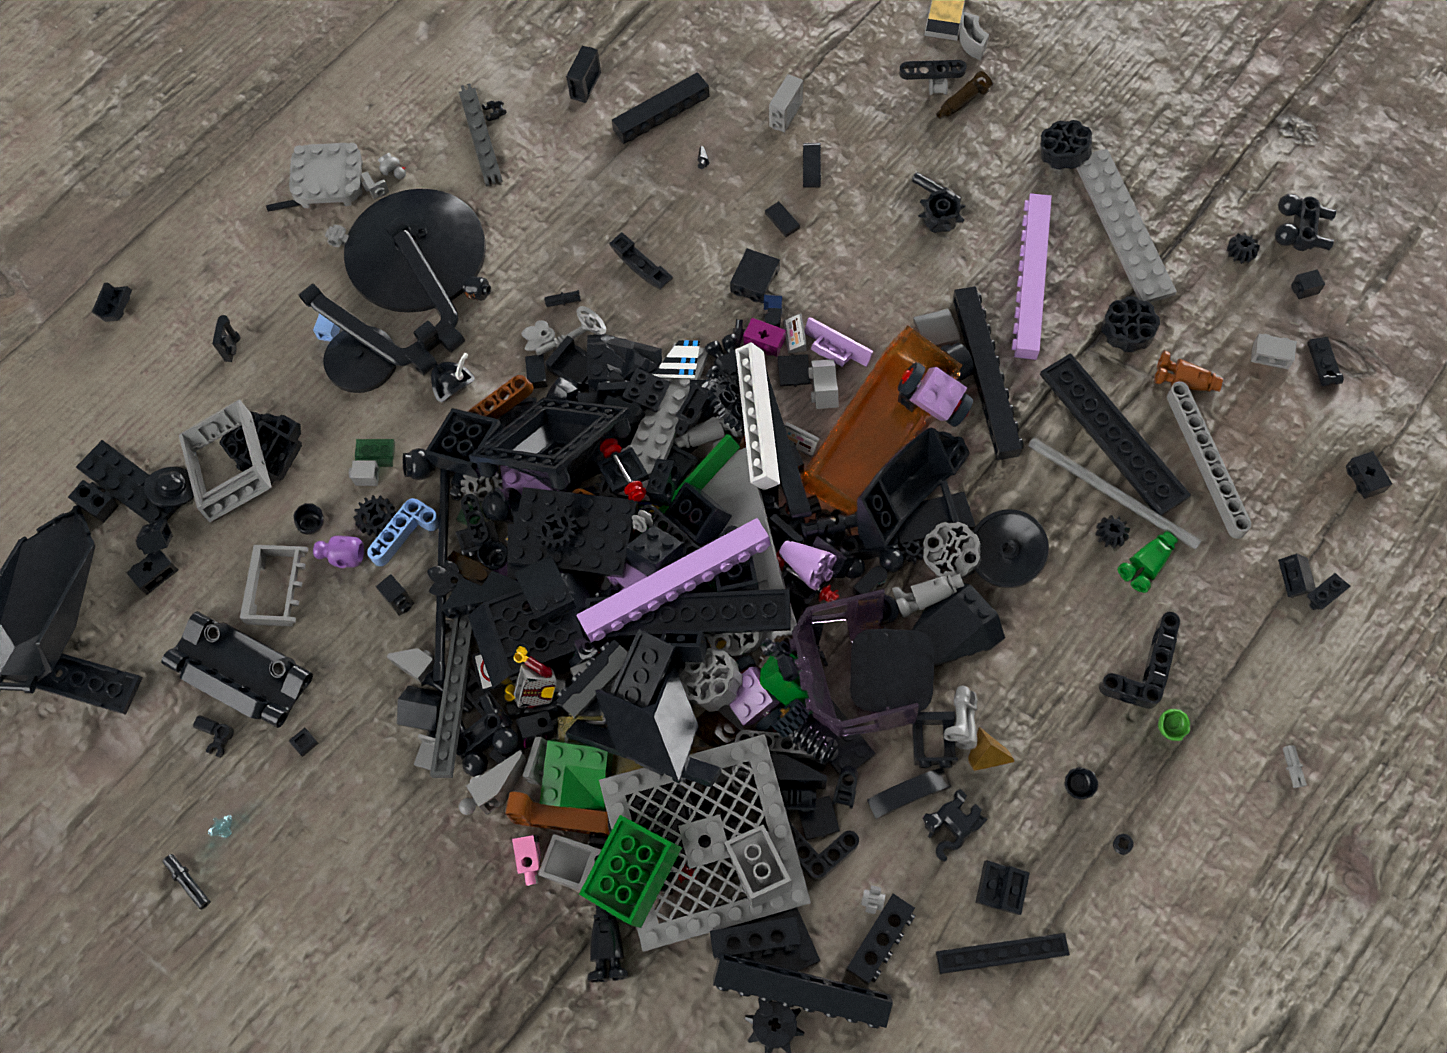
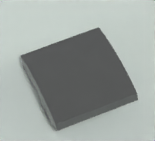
[913,309,960,350]

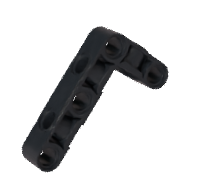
[1099,611,1180,709]

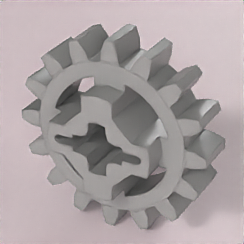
[461,473,502,504]

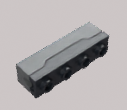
[556,640,628,720]

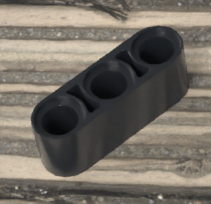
[803,143,821,188]

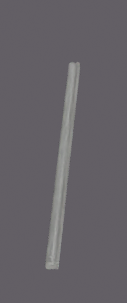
[1028,437,1201,550]

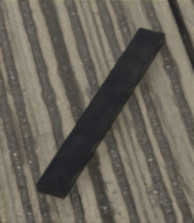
[566,719,722,787]

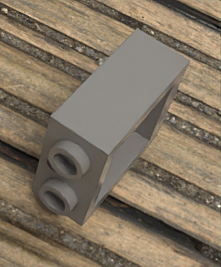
[769,74,803,133]

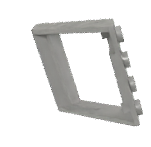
[179,399,272,523]

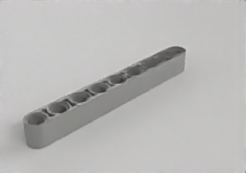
[1167,382,1251,539]

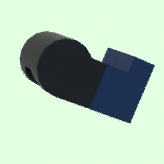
[764,295,782,328]

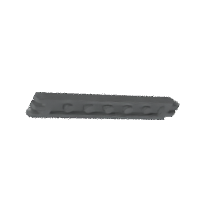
[459,83,503,186]

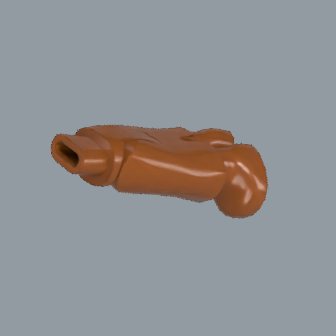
[1154,350,1223,392]

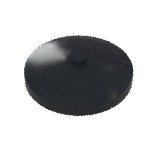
[323,326,396,393]
[969,509,1049,588]

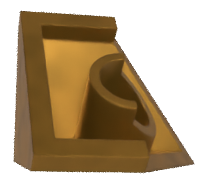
[968,727,1014,771]

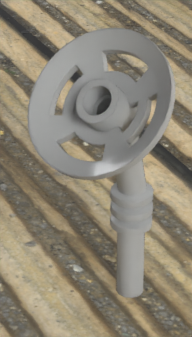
[535,306,606,356]

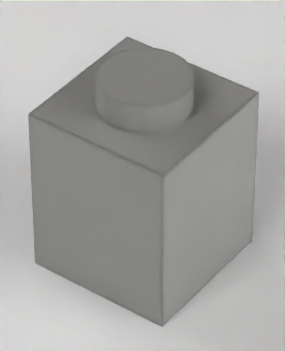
[349,461,380,486]

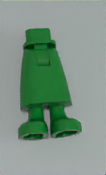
[1117,531,1178,593]

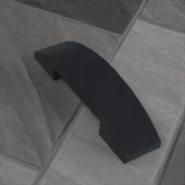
[609,232,673,290]
[867,768,952,819]

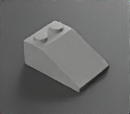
[724,825,792,908]

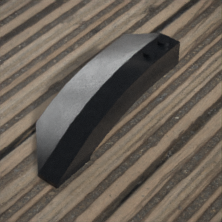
[857,427,970,549]

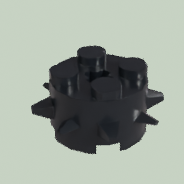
[918,190,966,233]
[745,998,805,1053]

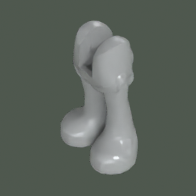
[944,685,978,750]

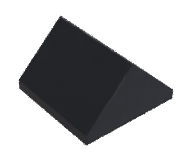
[397,685,443,731]

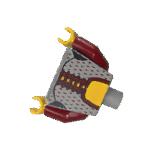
[505,646,565,708]

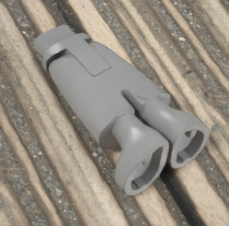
[674,417,742,448]
[892,574,964,618]

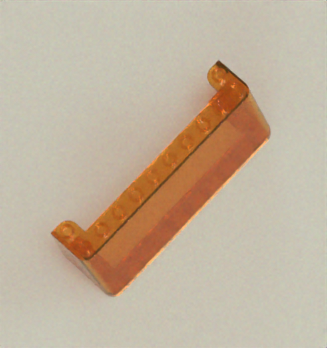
[800,325,962,515]

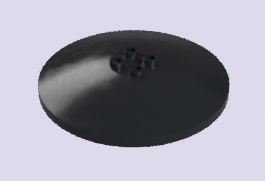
[344,189,486,313]

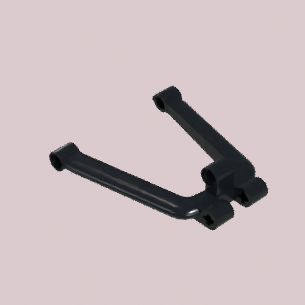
[298,217,465,376]

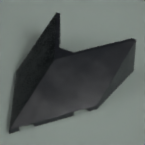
[595,664,699,784]

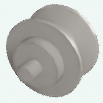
[632,510,653,532]

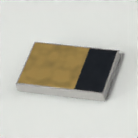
[924,0,965,41]

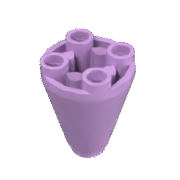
[779,540,837,590]

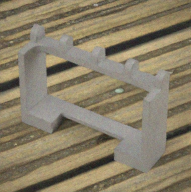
[240,545,309,627]

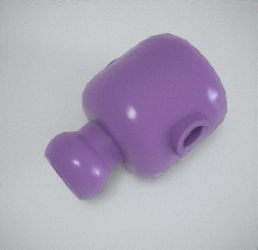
[313,536,364,568]

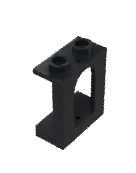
[911,711,958,769]

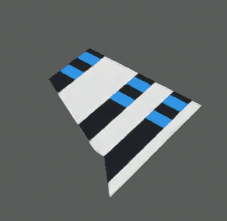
[652,340,700,378]

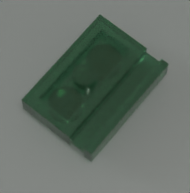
[355,439,396,467]

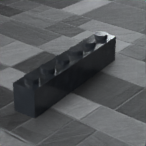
[612,72,710,144]

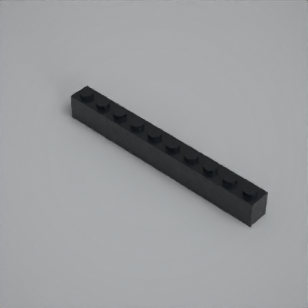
[952,286,1024,460]

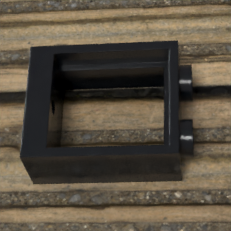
[566,45,601,103]

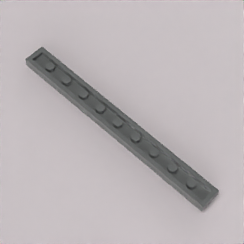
[430,614,474,778]

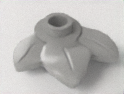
[521,320,555,351]

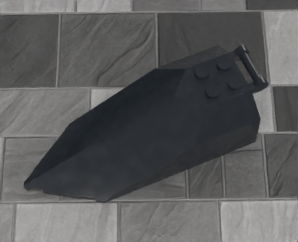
[0,505,95,694]

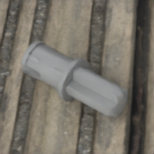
[1283,745,1307,788]

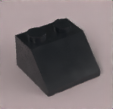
[715,556,759,592]

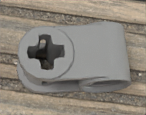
[929,67,948,95]

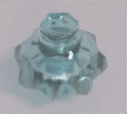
[208,815,232,839]

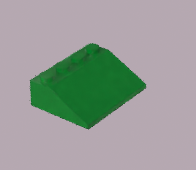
[579,815,682,928]

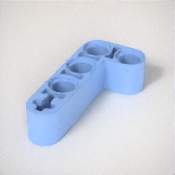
[367,498,439,566]

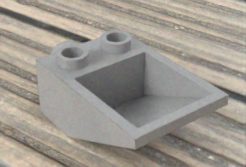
[459,750,527,815]
[538,834,601,892]

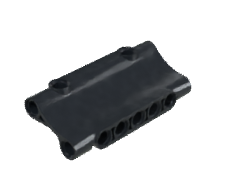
[161,611,313,728]

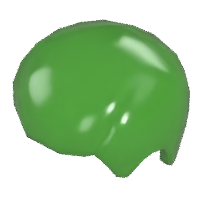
[1158,709,1190,741]

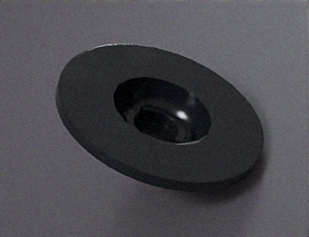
[144,467,194,507]

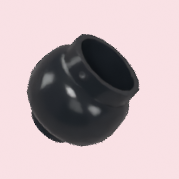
[402,448,435,480]

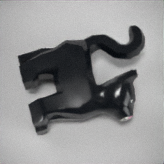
[922,789,988,862]

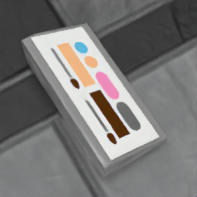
[783,313,807,353]
[785,422,820,457]

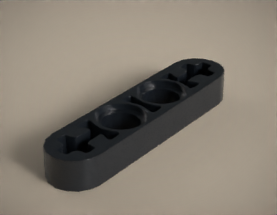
[899,60,967,80]

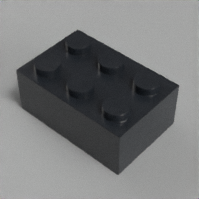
[664,481,732,546]

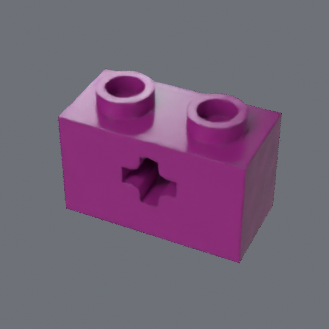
[743,318,786,357]

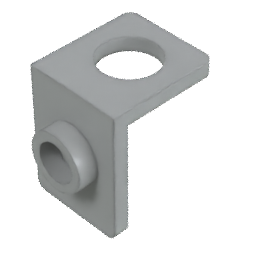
[414,734,436,770]

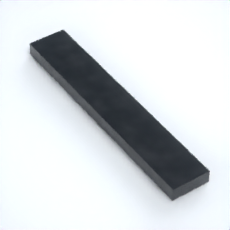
[936,933,1070,974]

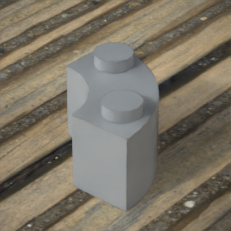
[959,12,989,61]
[808,359,839,409]

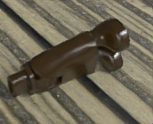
[936,71,993,119]

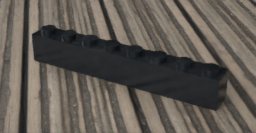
[713,952,893,1029]

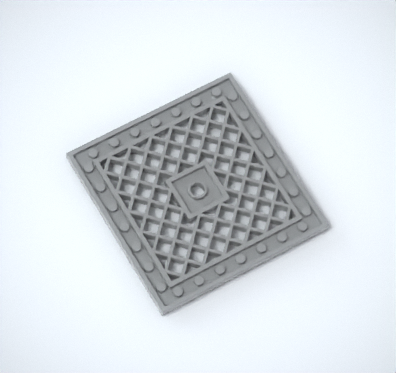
[599,734,811,952]

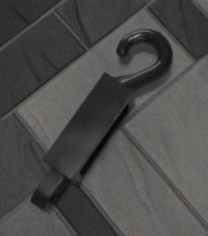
[675,365,719,435]

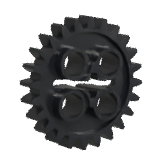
[706,376,745,433]

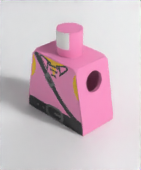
[512,835,542,886]

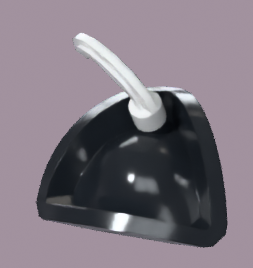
[431,353,475,402]

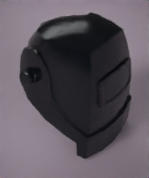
[545,377,582,402]

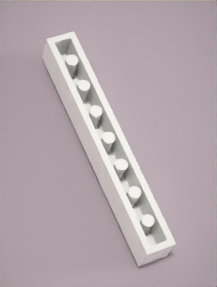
[736,342,780,490]

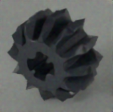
[1226,232,1260,264]
[1095,515,1130,549]

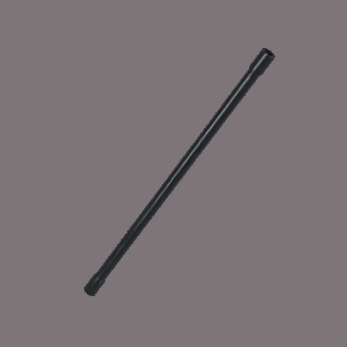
[433,468,450,684]

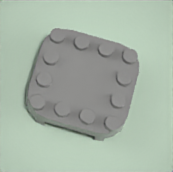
[289,143,364,208]

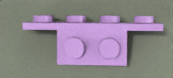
[804,317,873,367]

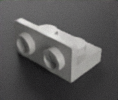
[522,737,547,785]

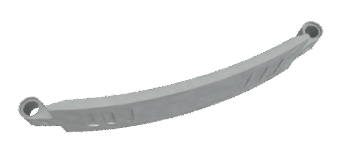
[702,436,799,652]

